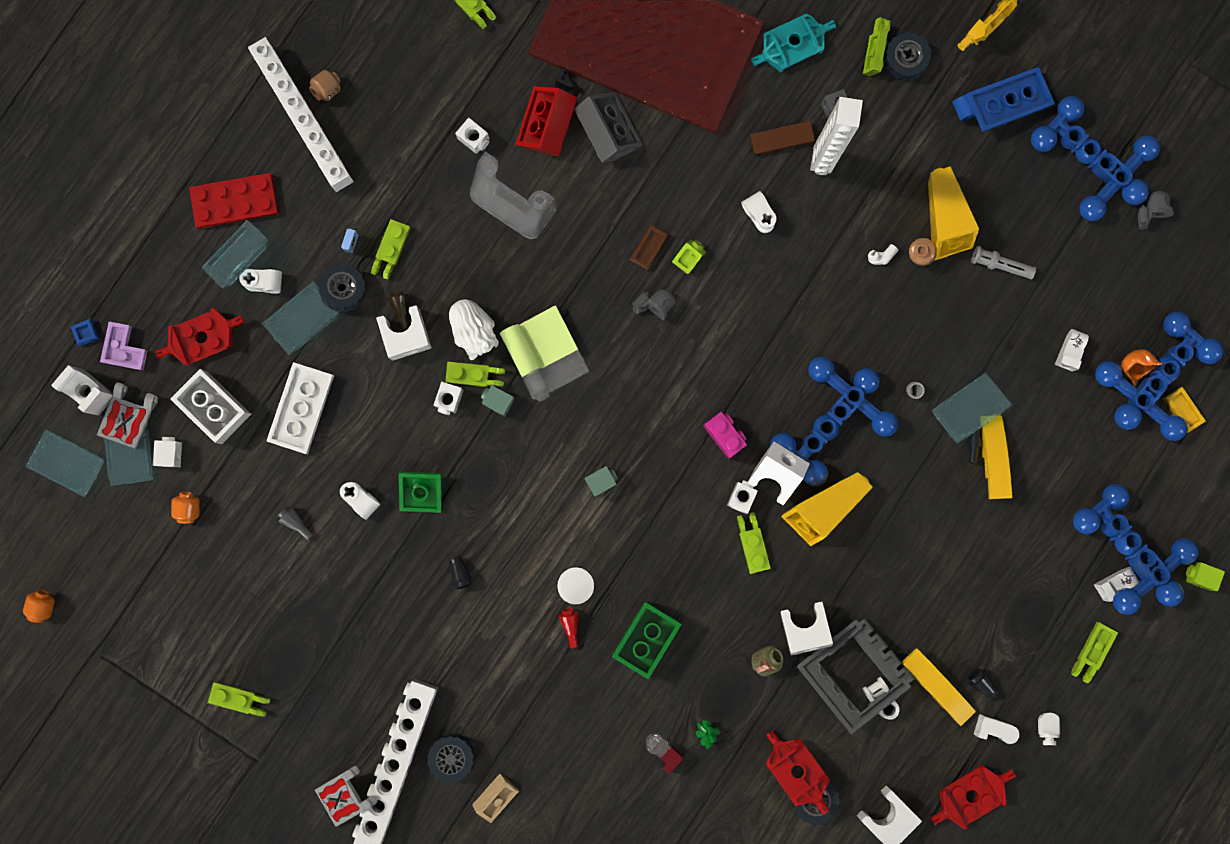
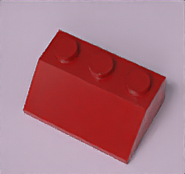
[515,86,577,157]

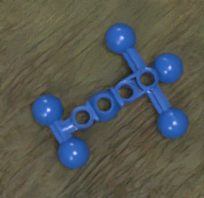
[1031,96,1160,221]
[1095,311,1224,441]
[770,356,898,487]
[1073,484,1199,615]

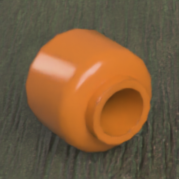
[171,492,200,524]
[23,590,55,623]

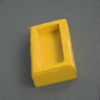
[1162,387,1206,433]

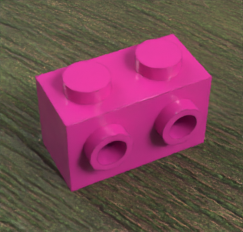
[703,412,747,459]

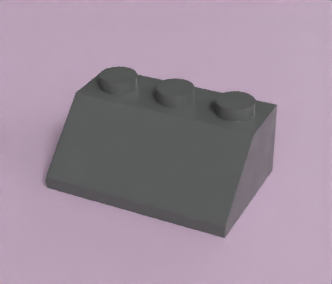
[574,92,643,163]

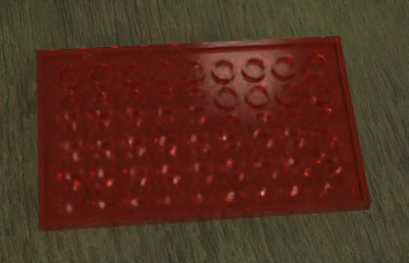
[528,0,764,134]

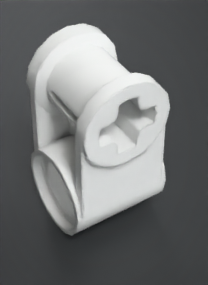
[741,191,776,233]
[239,269,282,294]
[340,482,380,520]
[862,677,899,719]

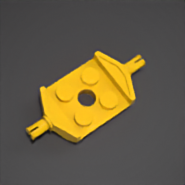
[958,0,1018,51]

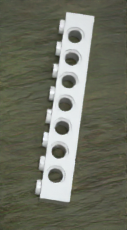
[248,37,354,192]
[810,97,863,175]
[352,679,438,844]

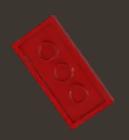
[189,173,279,229]

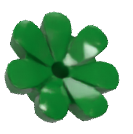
[696,720,720,749]

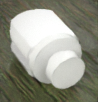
[1038,713,1060,745]

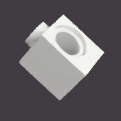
[455,118,489,154]
[434,382,464,415]
[153,437,182,467]
[727,480,757,514]

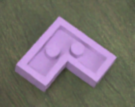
[100,322,148,371]

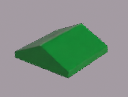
[399,472,443,513]

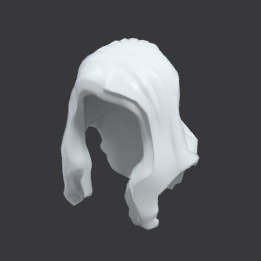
[449,299,499,360]

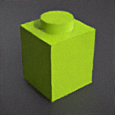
[1186,562,1225,591]

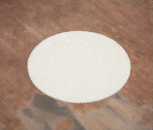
[558,568,594,604]

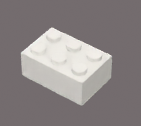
[171,369,251,444]

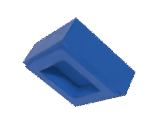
[70,319,100,346]

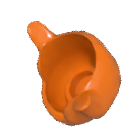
[1121,349,1162,388]

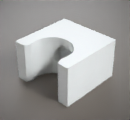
[376,306,432,361]
[51,365,113,415]
[748,442,810,505]
[781,602,833,655]
[857,786,922,844]

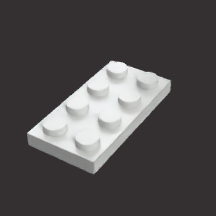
[267,362,334,454]

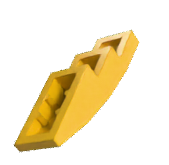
[980,416,1012,499]
[902,648,976,726]

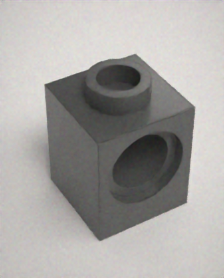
[821,89,847,120]

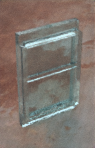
[202,220,269,289]
[262,281,340,355]
[931,373,1012,443]
[104,425,153,486]
[25,429,105,497]

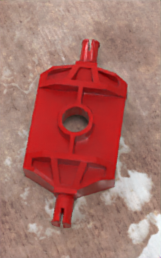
[155,308,245,366]
[766,730,830,815]
[930,765,1016,829]

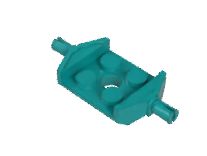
[751,14,836,72]

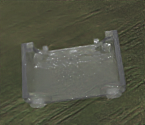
[470,151,557,239]

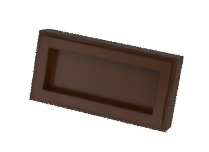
[630,224,668,271]

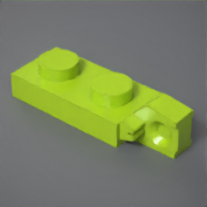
[863,17,890,77]

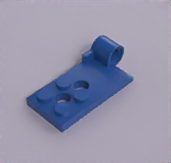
[952,67,1055,132]

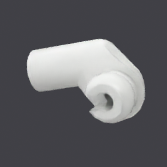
[868,244,898,265]

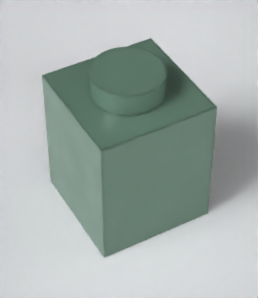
[481,385,515,417]
[584,466,618,497]

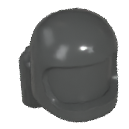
[1138,191,1174,229]
[632,289,675,320]

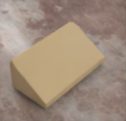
[473,774,519,823]

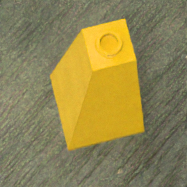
[928,167,979,260]
[781,472,872,546]

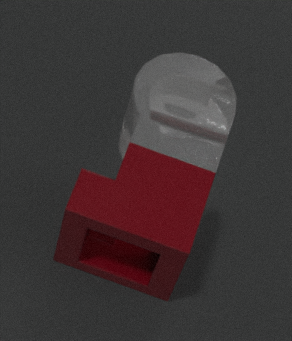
[645,733,683,774]

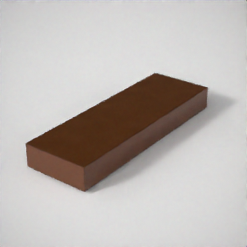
[750,121,815,156]

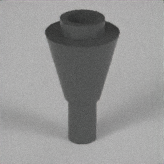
[277,506,313,540]

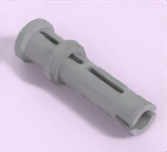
[971,246,1036,280]

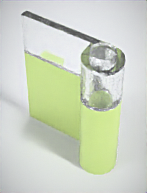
[500,305,590,402]

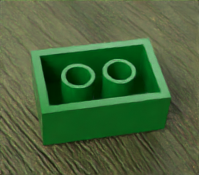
[612,601,682,679]

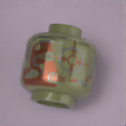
[752,646,783,677]

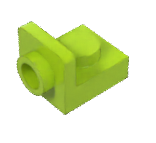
[672,239,706,274]

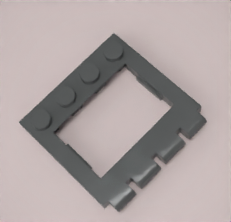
[797,618,915,735]

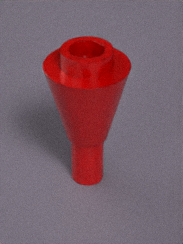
[558,608,579,648]

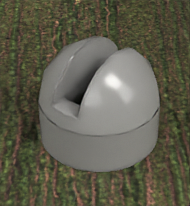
[906,382,924,399]

